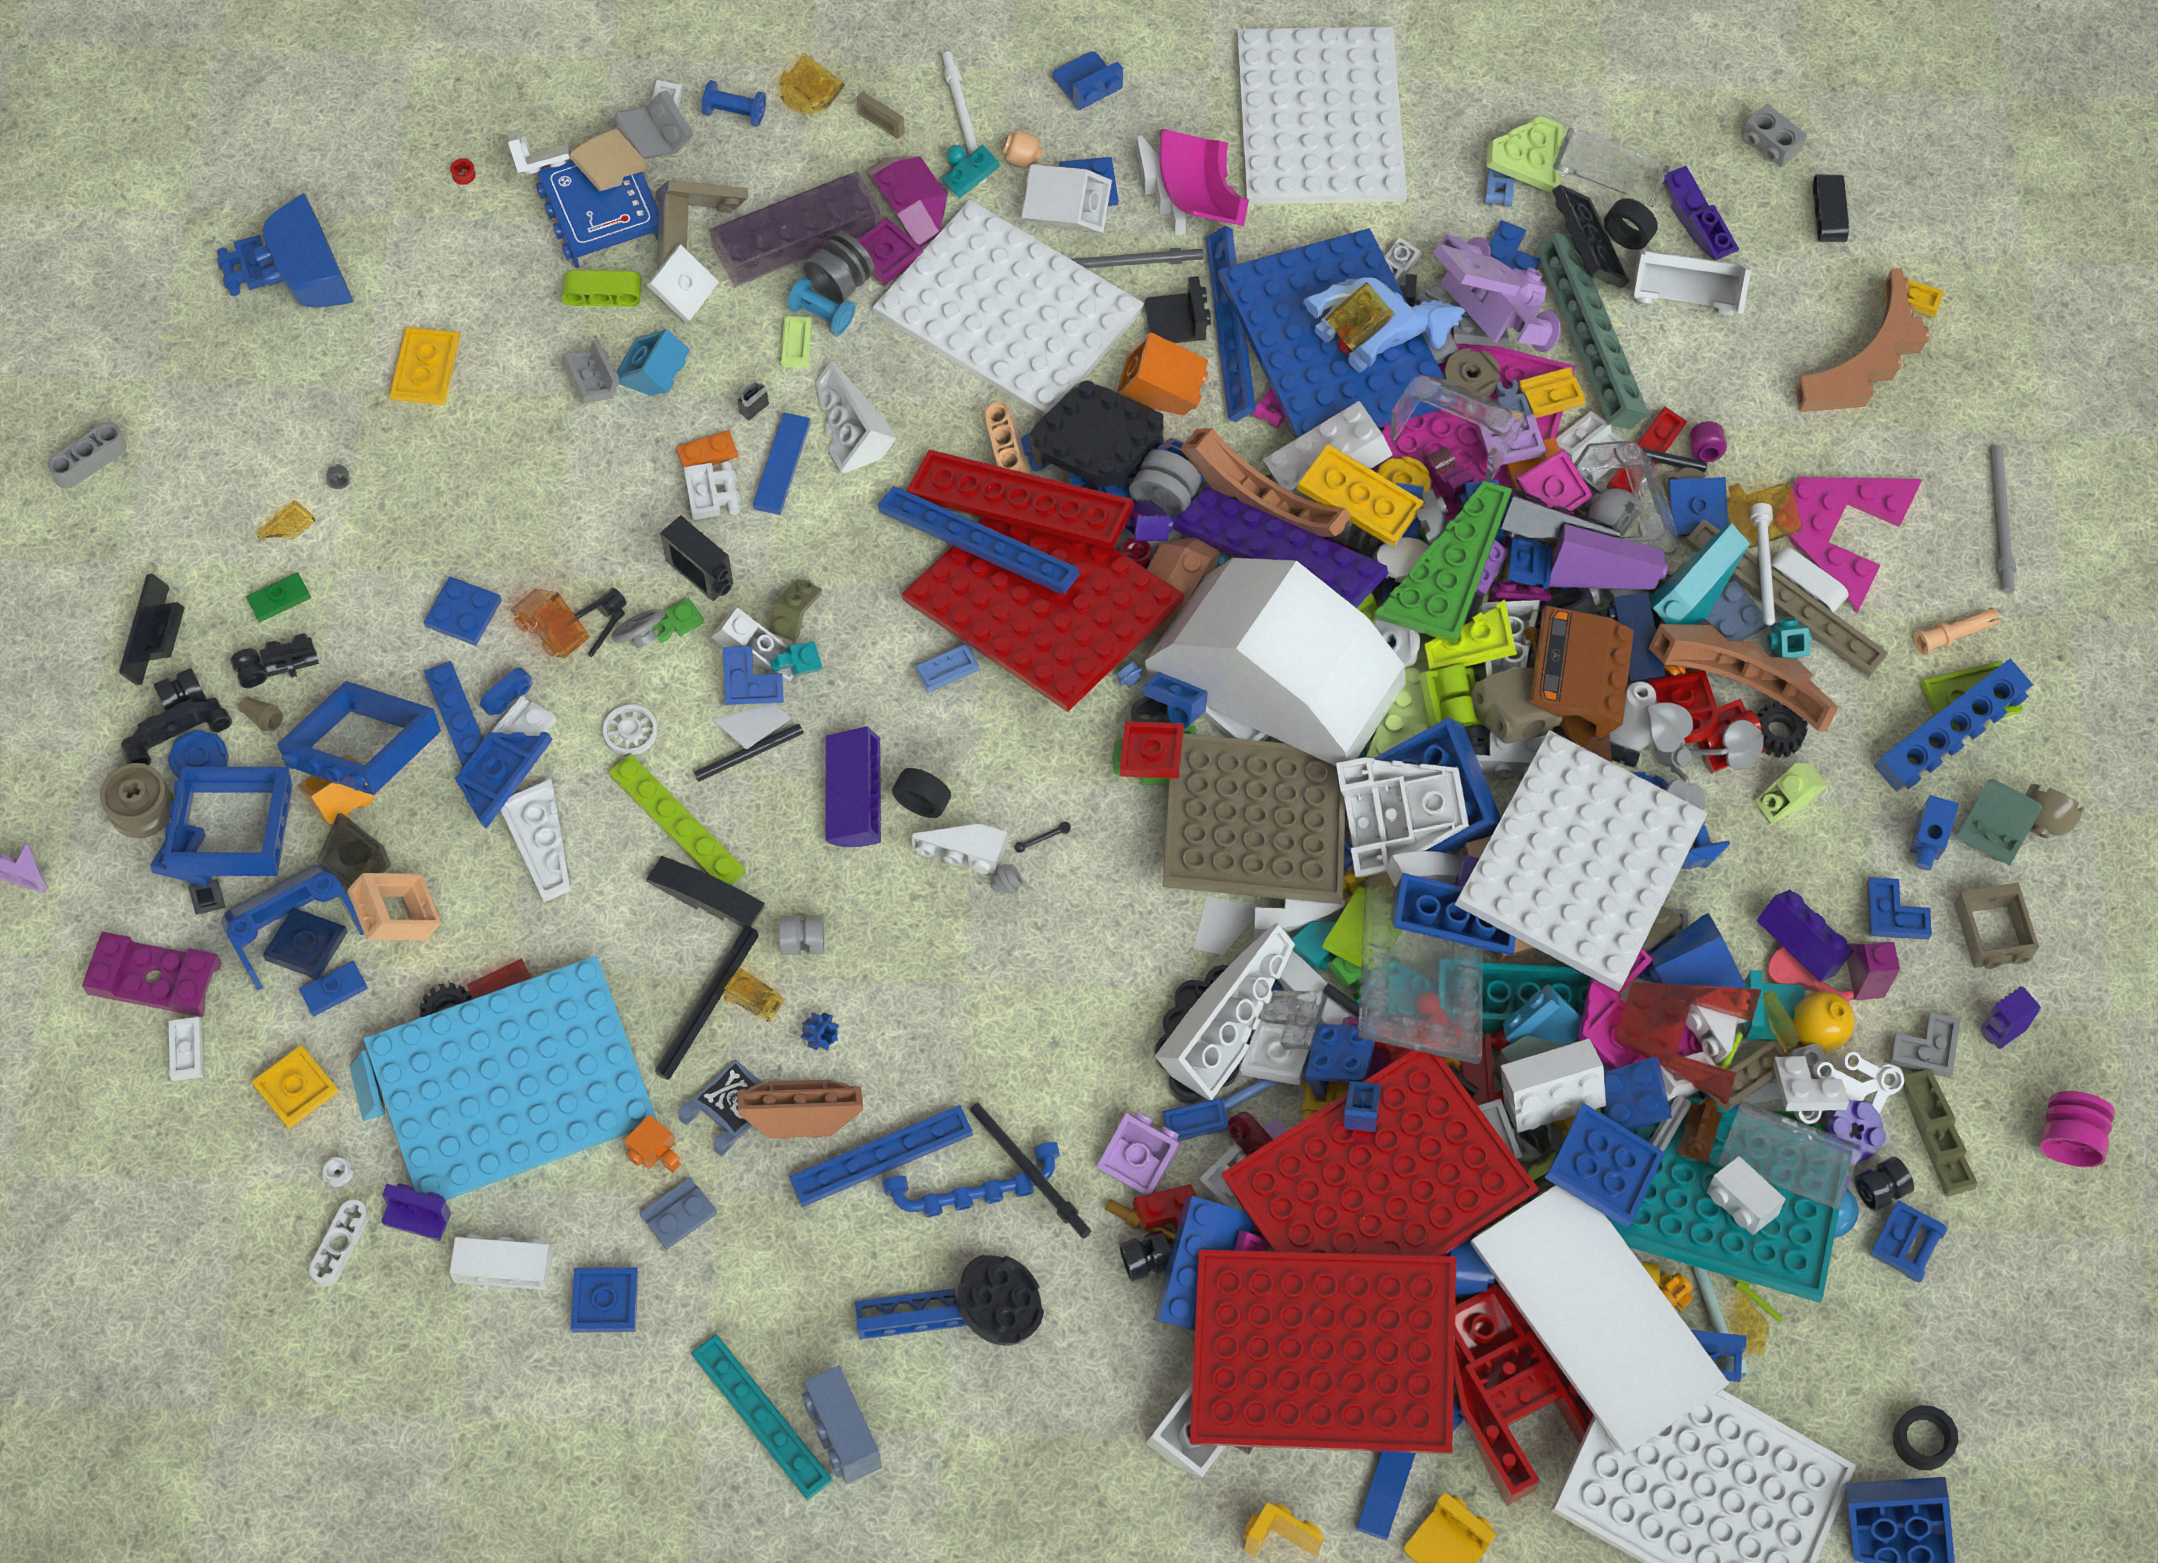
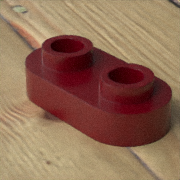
[1228,1112,1273,1156]

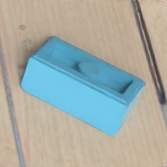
[350,1050,385,1121]

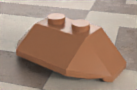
[1147,537,1222,637]
[737,1080,863,1139]

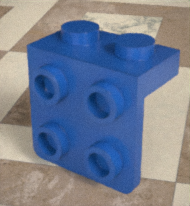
[1052,51,1123,111]
[1305,1023,1376,1096]

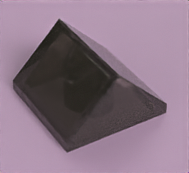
[316,813,391,888]

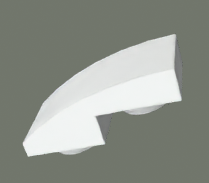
[1384,237,1422,283]

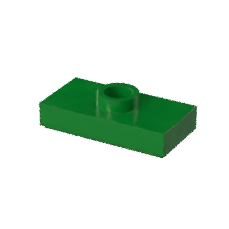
[246,572,311,623]

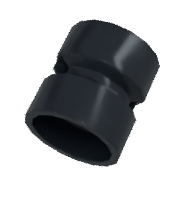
[153,667,207,710]
[1854,1156,1914,1212]
[1119,1230,1171,1282]

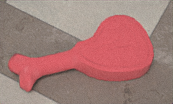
[1767,947,1854,1004]

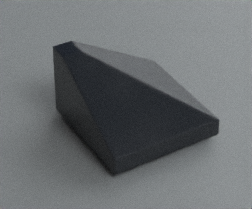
[188,879,226,915]

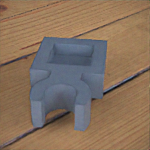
[1496,379,1531,423]

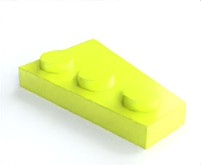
[1425,599,1517,671]

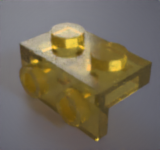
[1325,282,1395,351]

